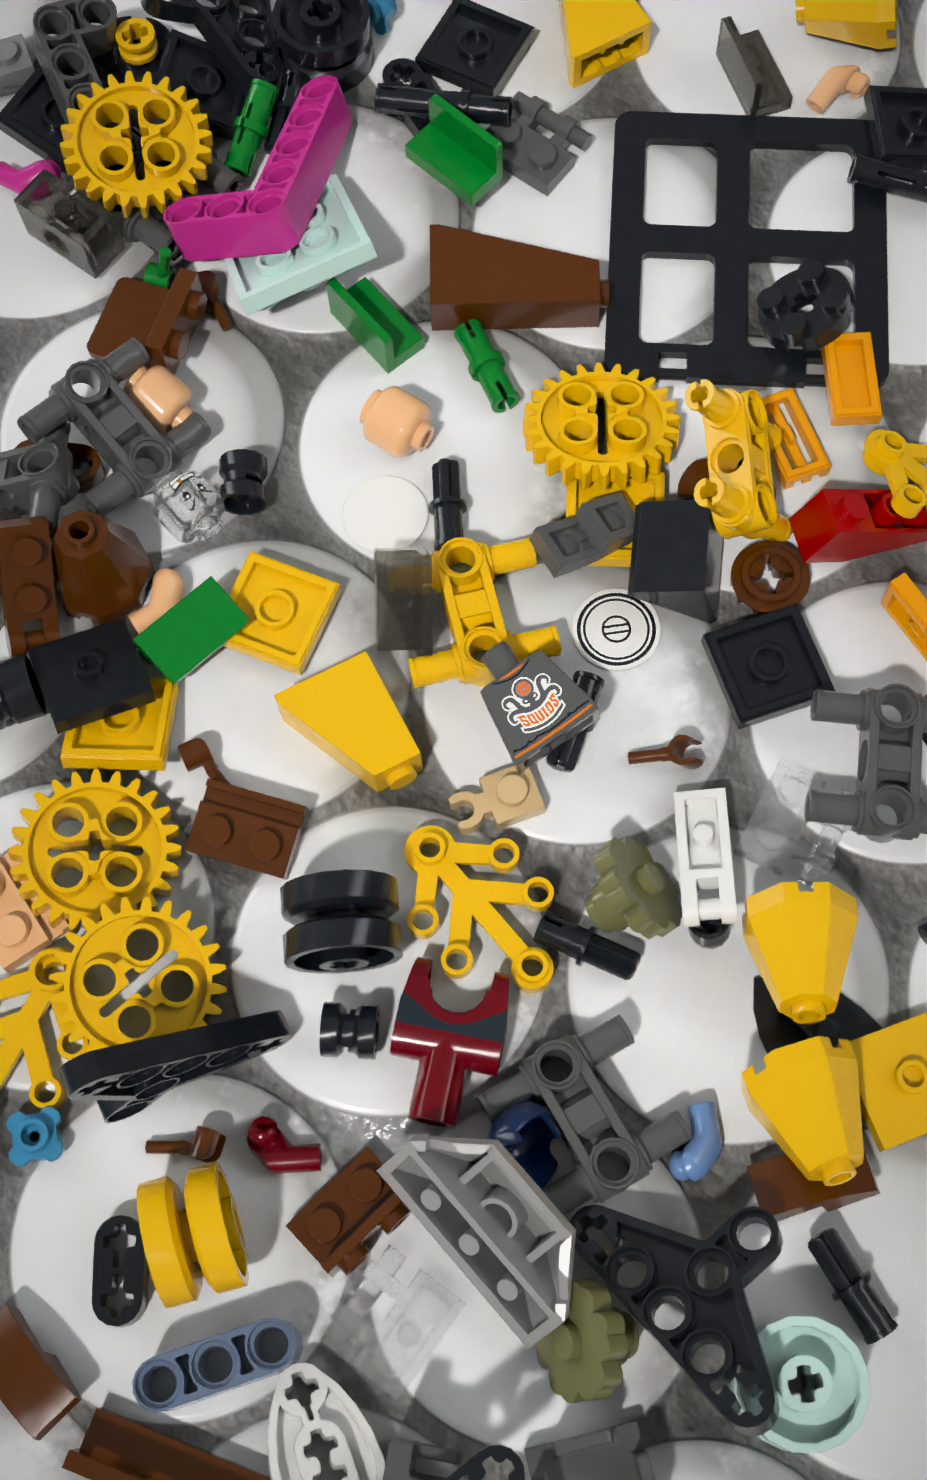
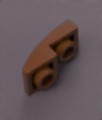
[747,1143,880,1222]
[0,1304,82,1441]

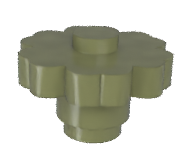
[585,836,683,939]
[536,1279,639,1403]

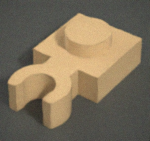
[448,766,546,835]

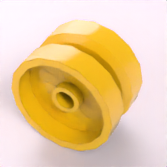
[137,1161,249,1308]

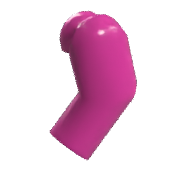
[0,160,62,198]

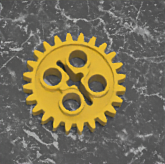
[60,71,213,219]
[523,362,680,492]
[8,769,182,934]
[49,896,227,1053]

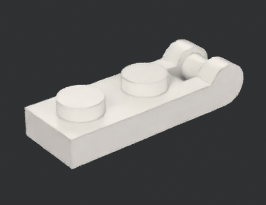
[673,788,738,927]

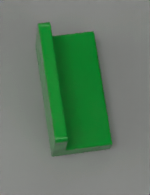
[405,94,503,207]
[326,277,424,374]
[133,576,249,684]

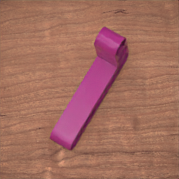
[163,75,353,261]

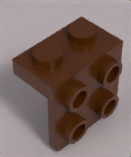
[87,267,207,374]

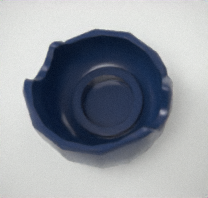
[487,1102,562,1189]

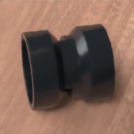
[218,449,268,515]
[319,1002,380,1060]

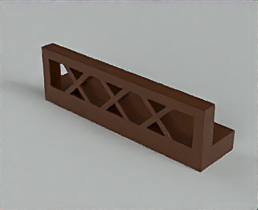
[62,1407,271,1480]

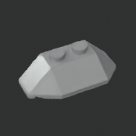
[377,1136,576,1349]

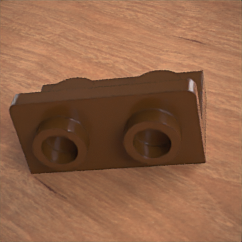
[286,1147,411,1277]

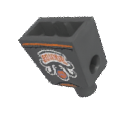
[480,641,600,774]

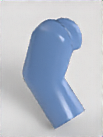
[669,1102,723,1181]

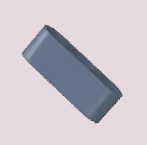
[132,1318,303,1412]

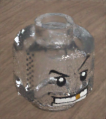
[152,470,225,543]

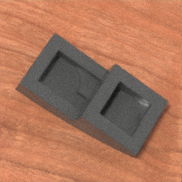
[529,492,635,578]

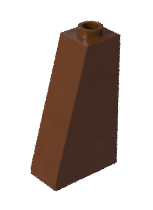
[430,224,609,331]

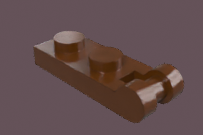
[0,515,61,658]

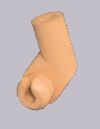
[806,65,870,114]
[128,568,185,634]

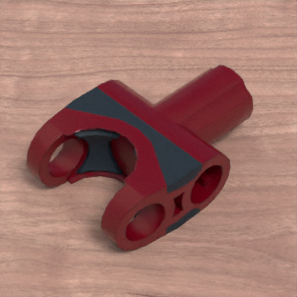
[390,957,510,1129]

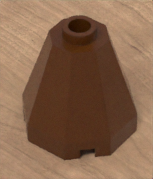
[51,510,155,625]

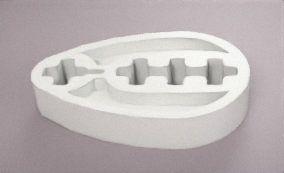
[267,1362,385,1480]

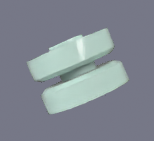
[731,1316,870,1454]

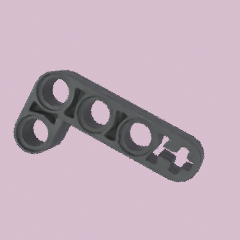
[33,0,124,171]

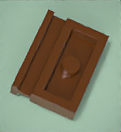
[185,778,309,880]

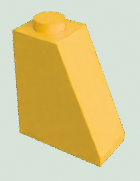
[558,0,652,89]
[274,651,423,792]

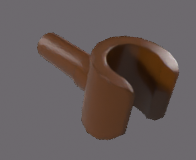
[197,270,233,332]
[628,735,704,769]
[178,738,230,784]
[145,1126,226,1163]

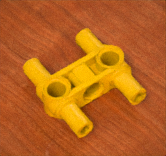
[685,379,792,543]
[386,537,562,689]

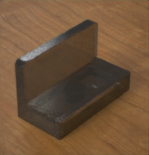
[716,16,793,116]
[374,547,433,656]

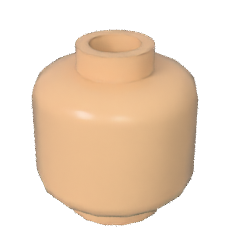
[123,365,194,435]
[360,385,434,458]

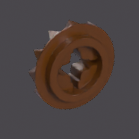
[730,541,810,615]

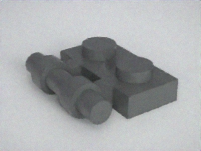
[486,91,593,197]

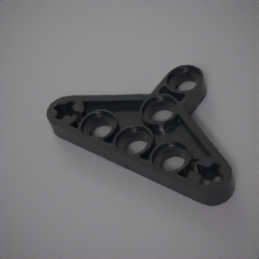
[140,0,281,93]
[58,1010,292,1123]
[570,1204,783,1437]

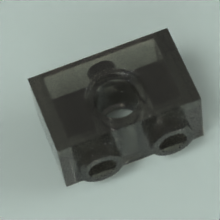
[13,169,125,279]

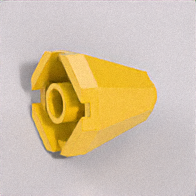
[795,0,897,49]
[742,882,858,1024]
[741,1036,864,1186]

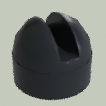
[688,919,731,949]

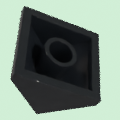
[627,500,723,624]

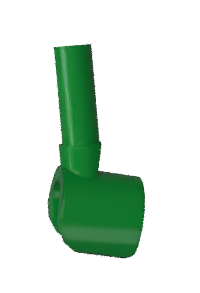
[143,247,177,289]

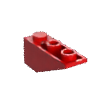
[789,489,927,563]

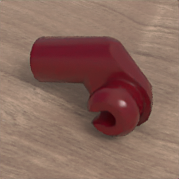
[246,1116,322,1174]

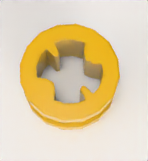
[115,18,159,65]

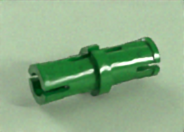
[224,78,280,178]
[454,319,520,413]

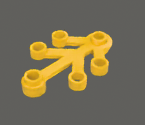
[862,429,927,519]
[404,825,554,993]
[0,947,90,1110]

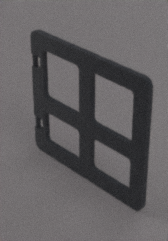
[604,111,889,389]

